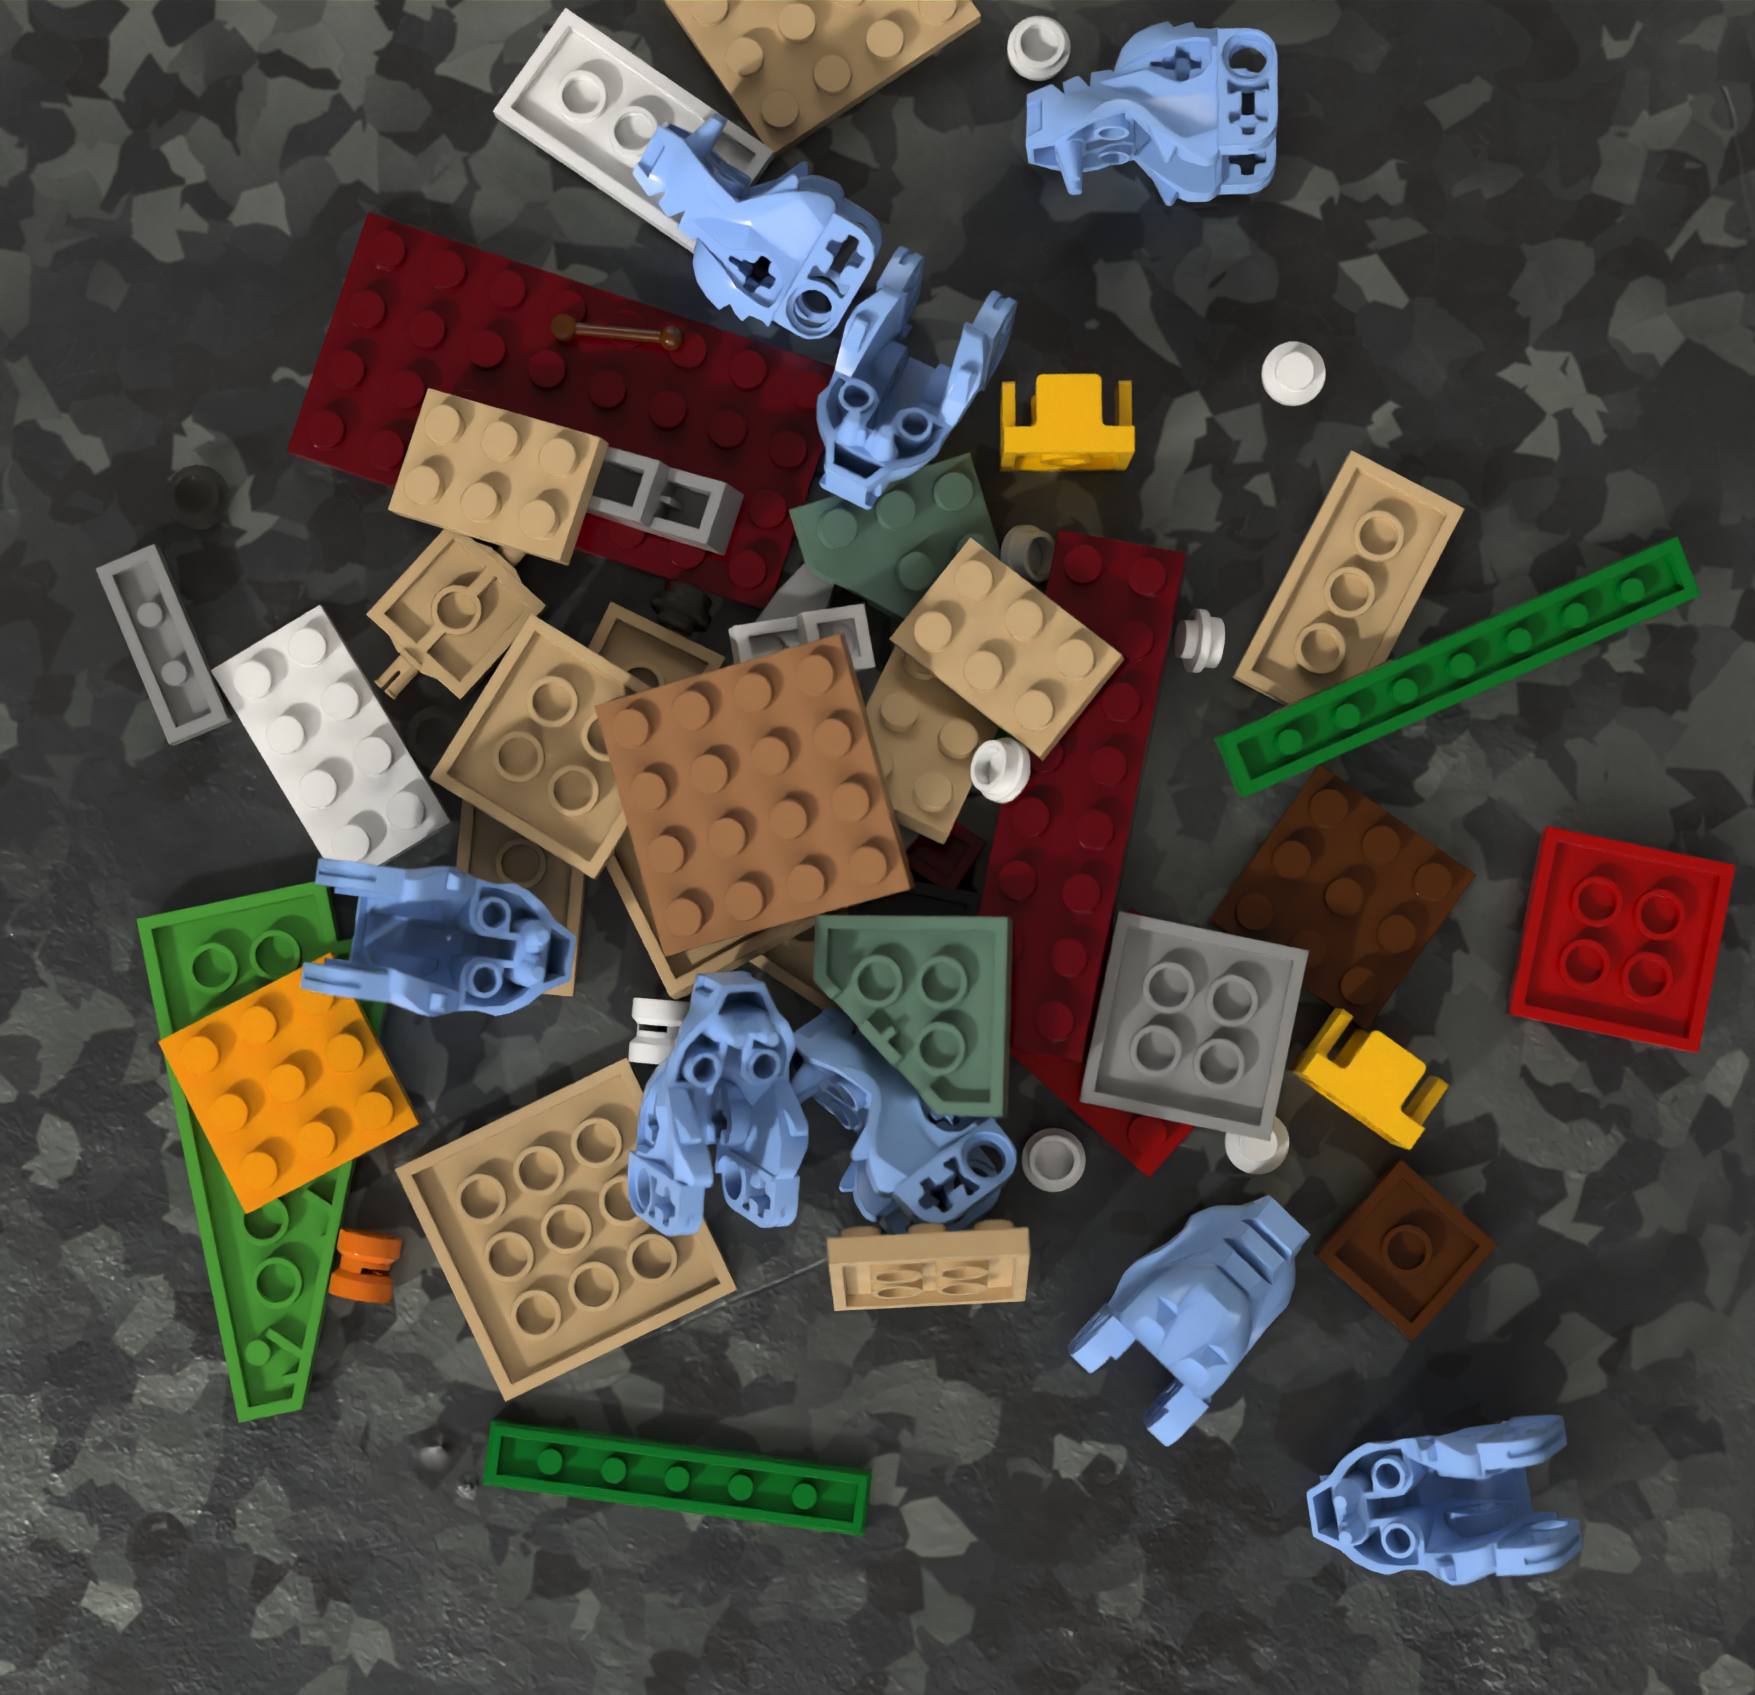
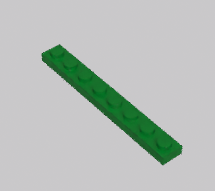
[1214,536,1700,797]

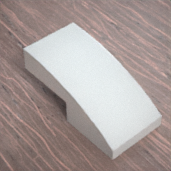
[728,603,875,672]

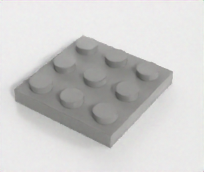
[1078,911,1309,1141]

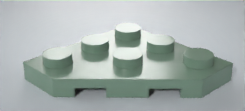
[789,452,1001,623]
[813,915,1013,1117]

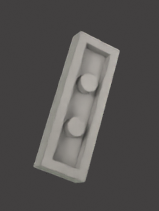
[96,544,233,746]

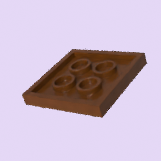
[1208,764,1476,1031]

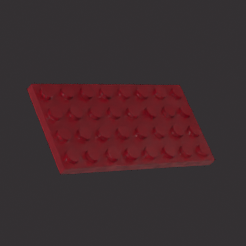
[287,212,835,611]

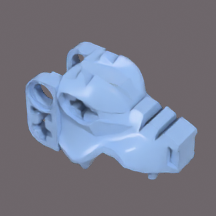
[1026,21,1278,206]
[632,113,883,339]
[817,246,1017,510]
[300,858,577,1017]
[627,971,809,1236]
[790,1006,1017,1235]
[1067,1194,1311,1446]
[1306,1415,1584,1585]

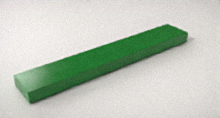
[482,1418,872,1537]

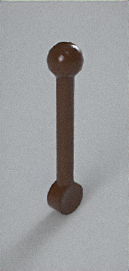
[551,314,684,351]

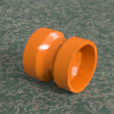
[328,1227,403,1304]

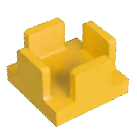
[999,374,1135,472]
[1287,1008,1449,1150]

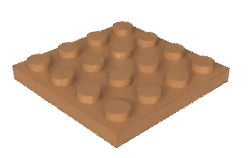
[595,634,915,957]

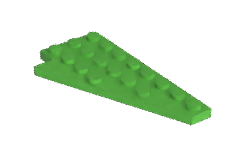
[136,881,389,1423]

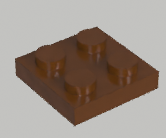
[1313,1158,1498,1341]

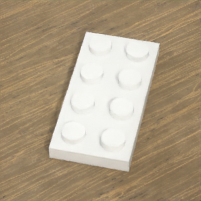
[493,8,774,254]
[211,605,453,866]

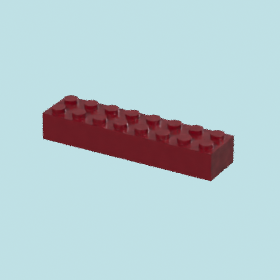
[977,529,1186,1064]

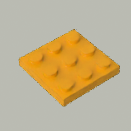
[158,952,422,1214]

